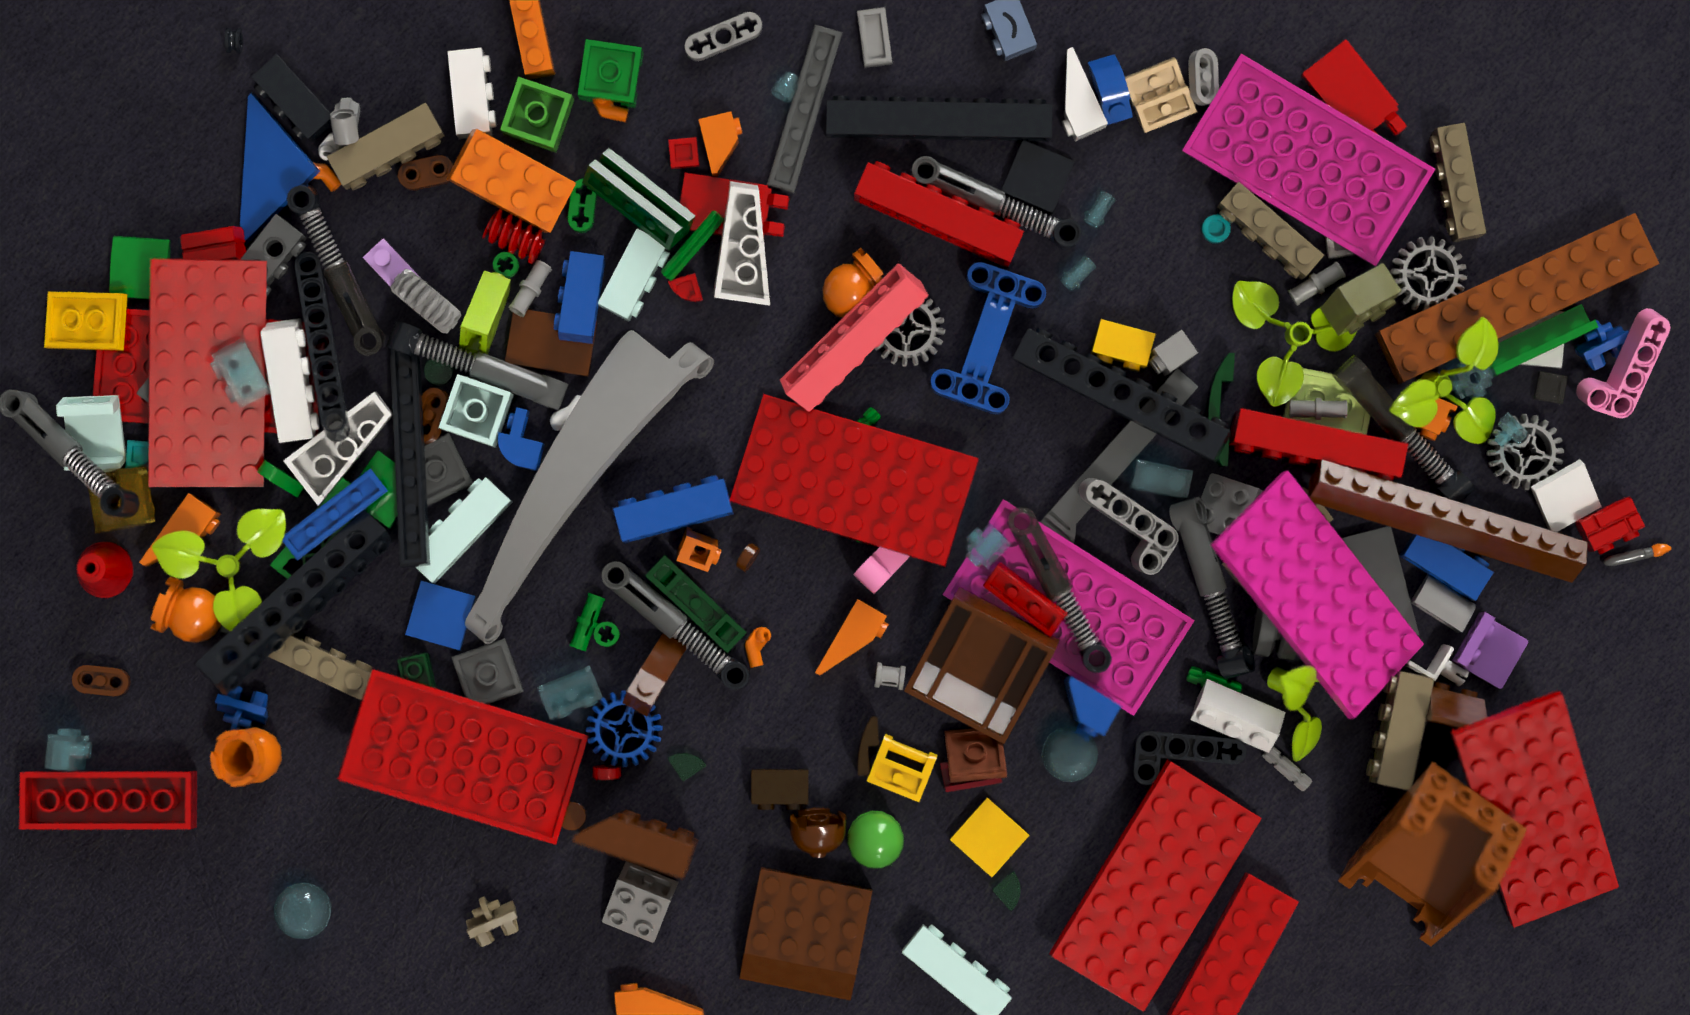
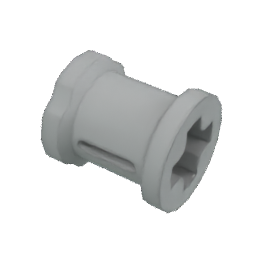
[874,662,906,690]

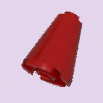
[76,542,133,598]

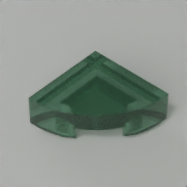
[668,753,707,781]
[992,871,1021,911]

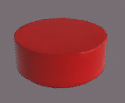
[593,765,621,780]

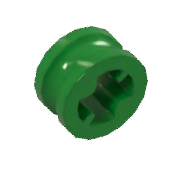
[493,252,519,278]
[594,622,620,647]

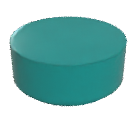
[1201,214,1230,243]

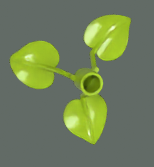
[1232,281,1357,407]
[1389,317,1498,444]
[152,509,286,631]
[1267,666,1322,762]

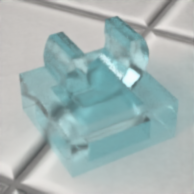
[1494,412,1528,447]

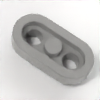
[1189,48,1219,106]

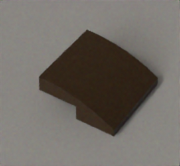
[858,716,879,776]

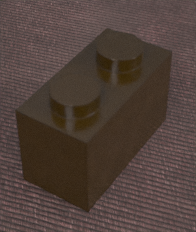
[751,769,809,810]

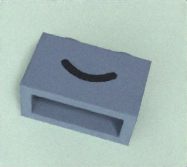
[981,0,1037,61]

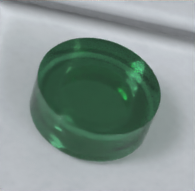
[424,359,453,386]

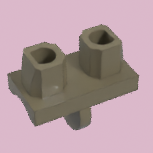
[466,896,519,947]

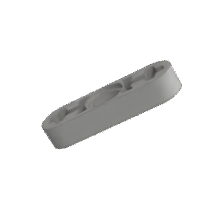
[685,12,762,61]

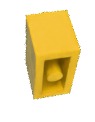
[1091,319,1155,372]

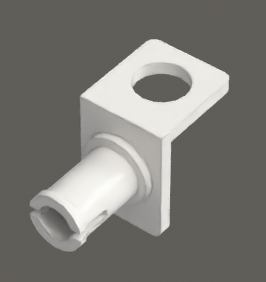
[1405,644,1469,686]

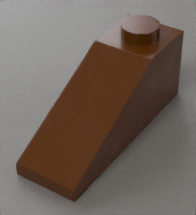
[623,634,686,716]

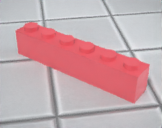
[780,263,929,412]

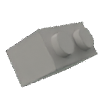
[1149,330,1198,376]

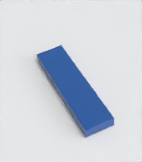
[282,469,388,561]

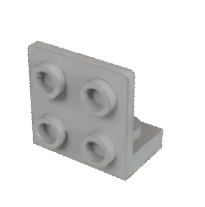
[1201,473,1263,535]
[602,861,678,943]

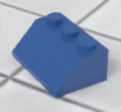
[1063,676,1121,737]

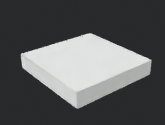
[1531,460,1601,532]

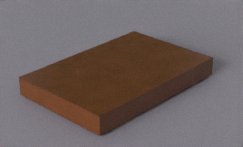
[505,310,598,377]

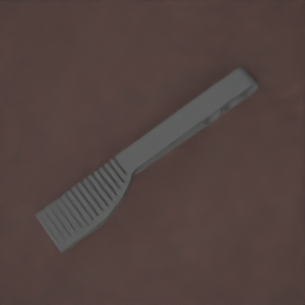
[1040,368,1199,544]

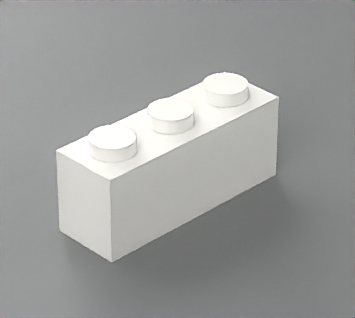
[448,48,496,139]
[1190,679,1285,753]

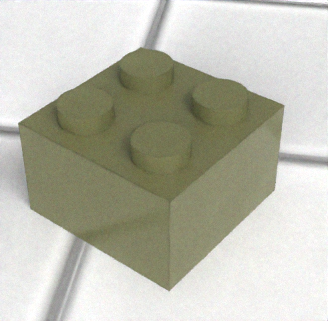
[1320,263,1401,336]

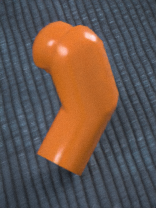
[593,99,629,122]
[311,163,341,192]
[745,627,771,668]

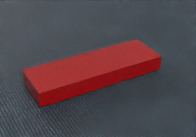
[983,562,1068,637]

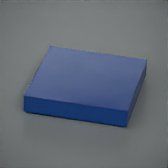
[405,581,476,650]

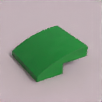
[110,236,170,299]
[358,450,398,528]

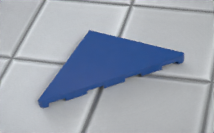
[240,93,320,246]

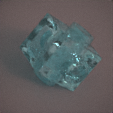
[1450,363,1493,399]

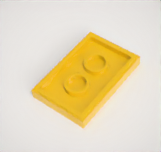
[44,292,127,351]

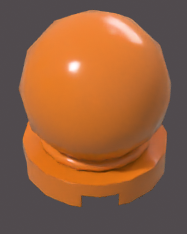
[822,248,884,318]
[150,576,221,643]
[210,727,282,787]

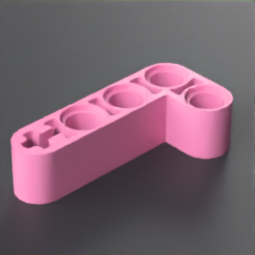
[1576,308,1670,418]
[853,547,910,594]

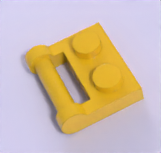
[867,734,938,802]

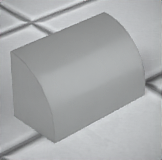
[1411,574,1476,633]

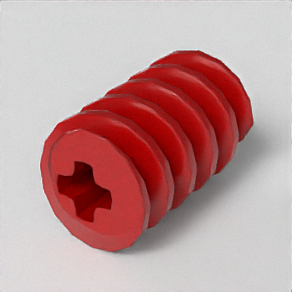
[482,208,546,264]

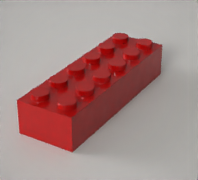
[854,161,1024,268]
[1229,408,1408,481]
[19,771,197,829]
[1167,872,1299,1015]

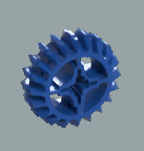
[586,691,663,767]

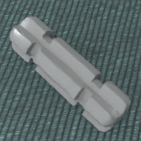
[1262,746,1312,791]

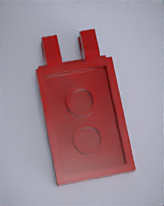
[1301,40,1407,136]
[680,173,789,238]

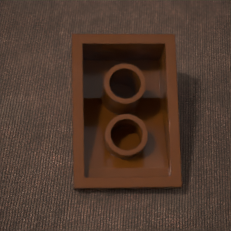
[1426,682,1487,729]

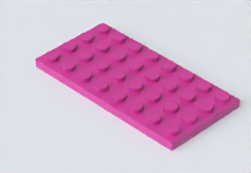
[1182,54,1435,267]
[1210,471,1424,719]
[942,499,1195,716]

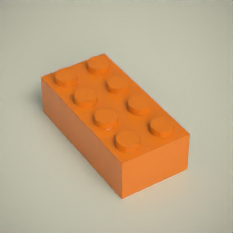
[446,129,576,233]

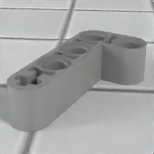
[1079,478,1178,575]

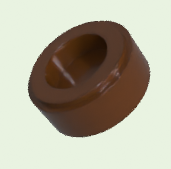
[736,543,760,572]
[562,802,586,830]

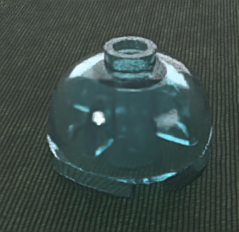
[1041,726,1098,782]
[274,882,332,939]

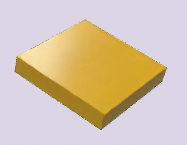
[950,798,1029,877]

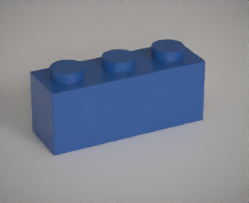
[554,251,605,344]
[1400,534,1494,601]

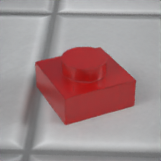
[668,137,699,169]

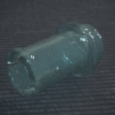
[1084,191,1116,228]
[1060,255,1096,291]

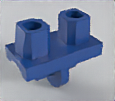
[1574,320,1629,370]
[215,686,268,730]

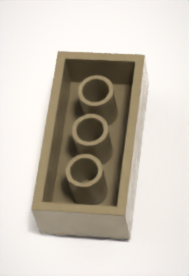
[1366,671,1434,790]

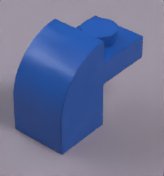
[1088,54,1133,125]
[498,407,545,471]

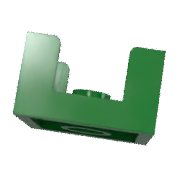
[578,39,644,108]

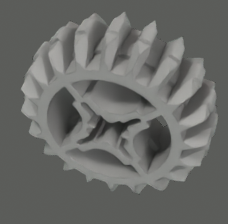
[1390,237,1467,311]
[390,269,461,333]
[874,299,945,367]
[1486,414,1564,490]

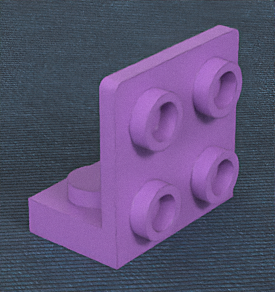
[1452,612,1528,689]

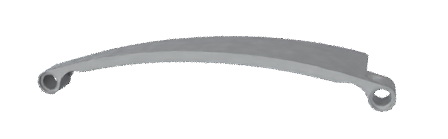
[465,330,714,644]

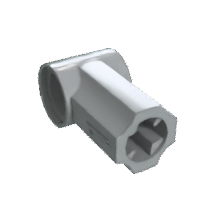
[330,97,360,145]

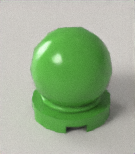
[848,811,904,868]

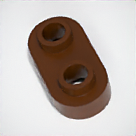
[398,155,453,191]
[422,388,449,444]
[72,665,131,696]

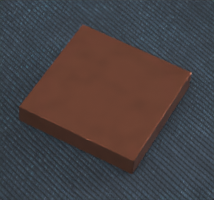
[945,728,1007,783]

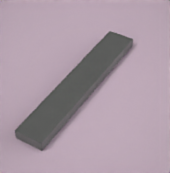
[767,24,842,194]

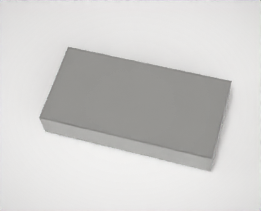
[857,7,892,68]

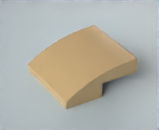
[1125,58,1197,133]

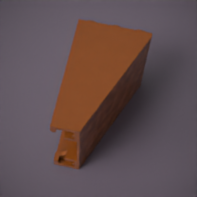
[1338,763,1527,946]

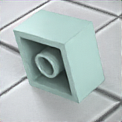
[439,374,514,448]

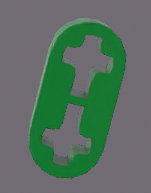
[568,179,597,233]
[257,460,304,498]

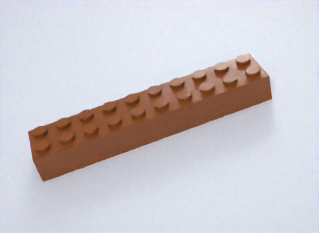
[1375,213,1659,385]

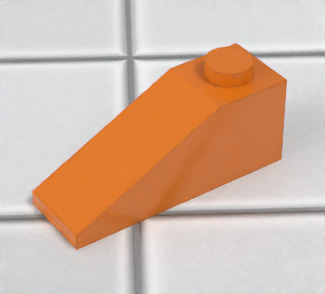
[139,493,221,566]
[815,599,889,675]
[614,983,704,1015]

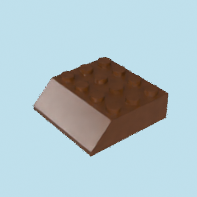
[904,587,1059,744]
[573,809,699,878]
[740,867,873,1001]

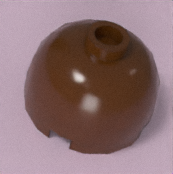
[790,808,846,858]

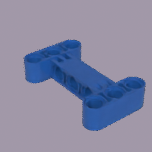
[930,262,1046,414]

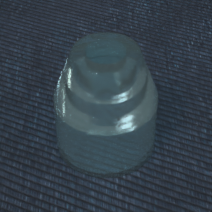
[771,72,798,103]

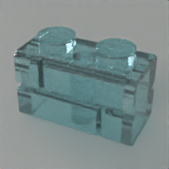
[1130,459,1193,500]

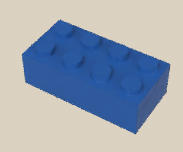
[613,475,734,543]

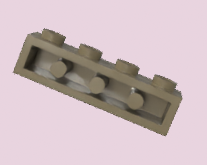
[327,103,445,190]
[1430,123,1486,242]
[1217,182,1324,280]
[268,633,372,700]

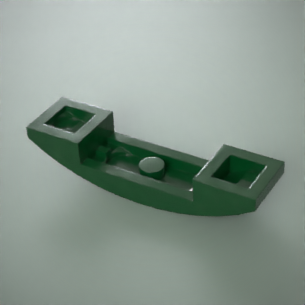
[1206,353,1235,467]
[645,555,747,653]

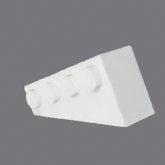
[714,181,770,305]
[260,318,319,443]
[284,392,393,506]

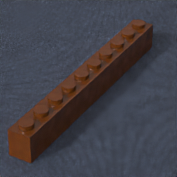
[1308,460,1587,583]

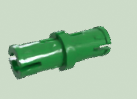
[569,592,605,652]

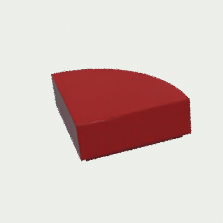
[668,273,703,302]

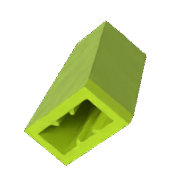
[459,270,511,355]

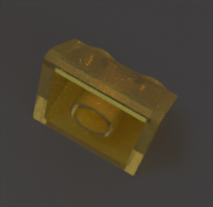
[88,467,155,533]

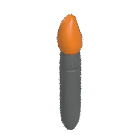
[1603,544,1671,566]

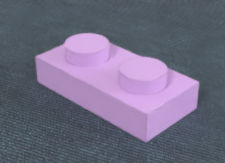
[363,238,419,286]

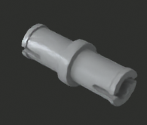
[508,260,552,317]
[1288,262,1346,306]
[1289,398,1347,420]

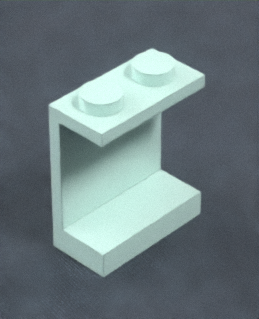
[56,395,126,473]

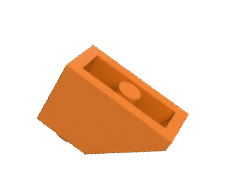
[699,111,743,177]

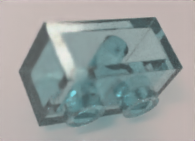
[210,339,271,408]
[965,523,1011,568]
[538,666,603,719]
[45,728,92,771]

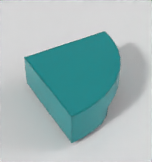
[125,440,148,469]

